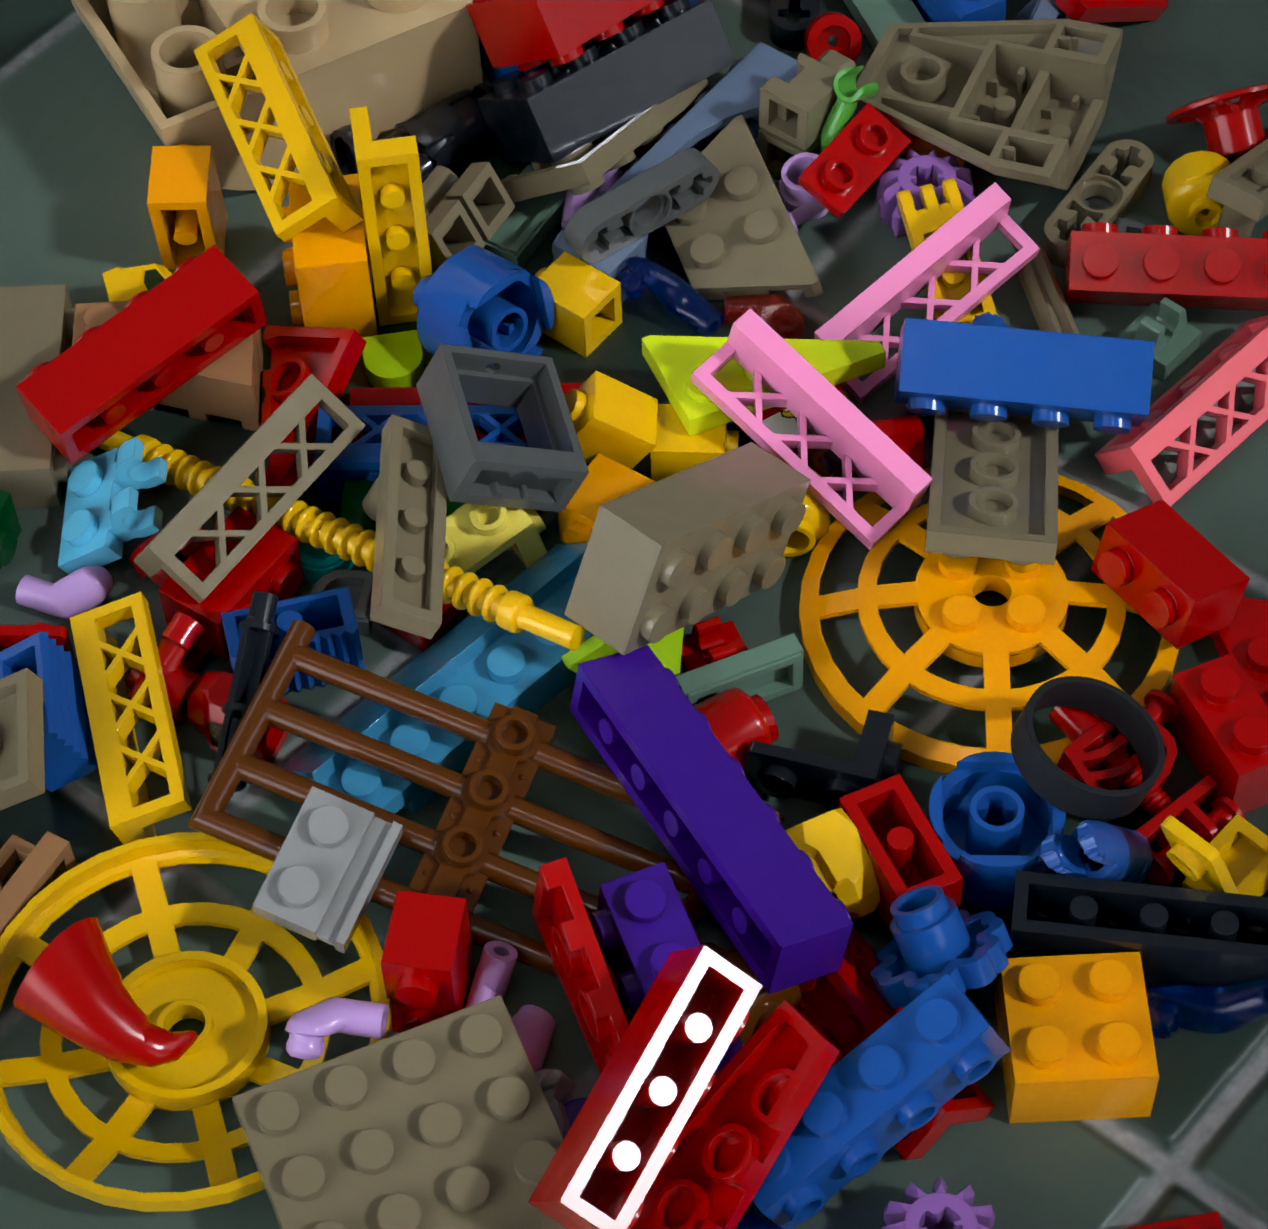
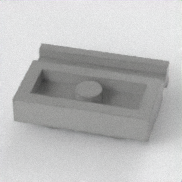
[252,786,403,953]

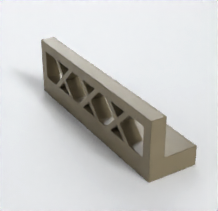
[133,373,366,604]

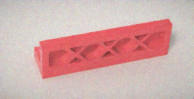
[1094,315,1268,507]

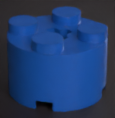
[413,245,555,366]
[927,751,1066,910]

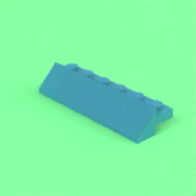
[281,542,593,814]

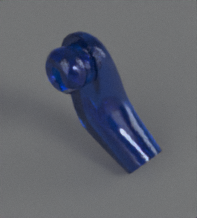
[615,256,724,337]
[1146,978,1268,1039]

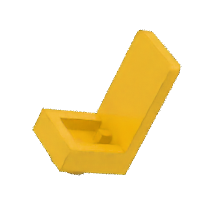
[1160,814,1268,896]

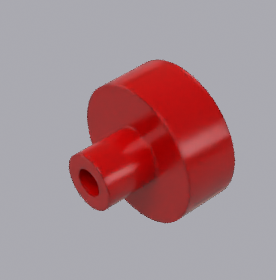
[804,12,862,61]

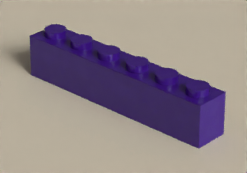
[570,645,854,994]

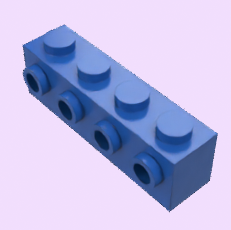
[894,317,1155,434]
[752,973,1011,1229]

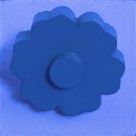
[870,885,1013,1009]

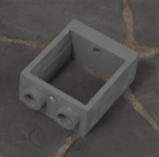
[416,344,589,512]

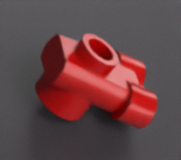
[126,612,212,722]

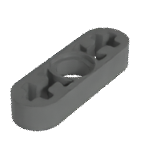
[564,148,719,263]

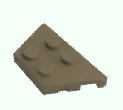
[665,114,824,301]

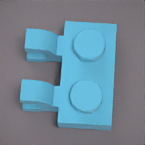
[58,437,168,574]

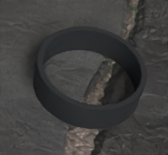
[1011,676,1165,820]

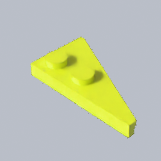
[642,335,886,436]

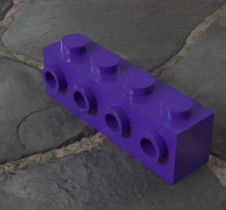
[590,862,744,1077]

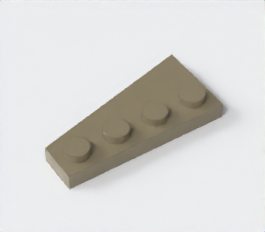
[501,78,711,203]

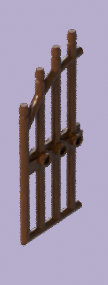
[187,620,784,1000]

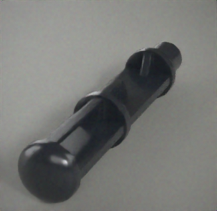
[207,591,279,792]

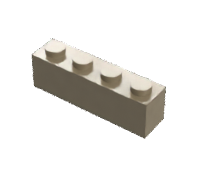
[0,284,75,509]

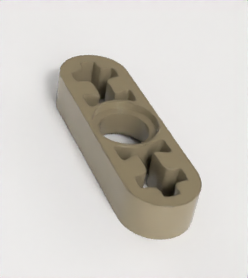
[1042,139,1154,268]

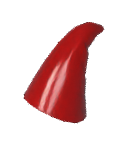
[13,917,198,1068]

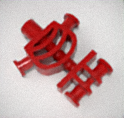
[1049,689,1246,887]

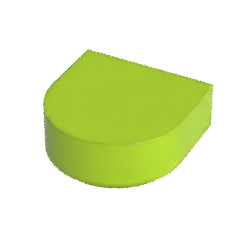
[362,330,424,387]

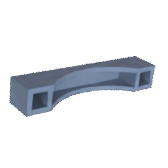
[552,42,798,303]

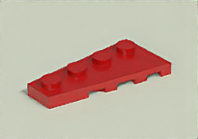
[631,999,840,1229]

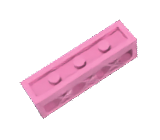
[814,182,1040,403]
[690,308,933,550]

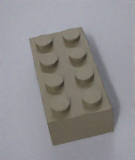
[564,442,811,655]

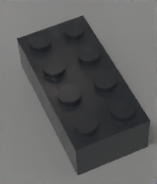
[477,0,736,163]

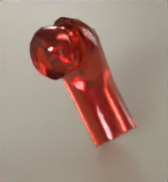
[724,294,805,339]

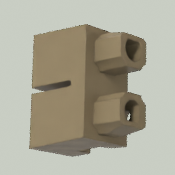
[758,49,856,180]
[422,162,515,274]

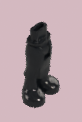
[330,83,495,183]

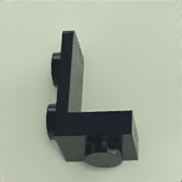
[746,710,903,810]

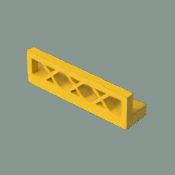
[193,13,364,242]
[349,106,433,326]
[69,591,192,845]

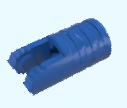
[1039,819,1153,883]

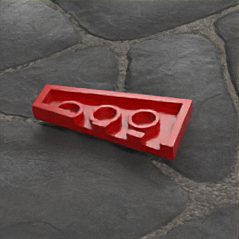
[532,857,629,1076]

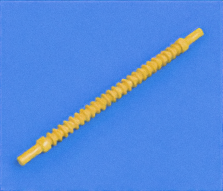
[97,431,585,651]

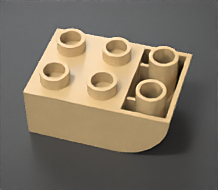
[71,0,483,191]

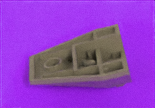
[856,19,1123,191]

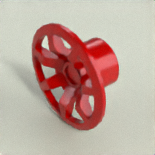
[1165,83,1268,161]

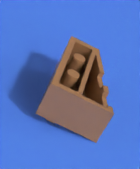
[72,301,263,431]

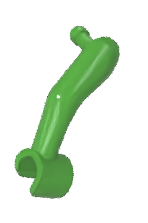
[820,65,879,152]

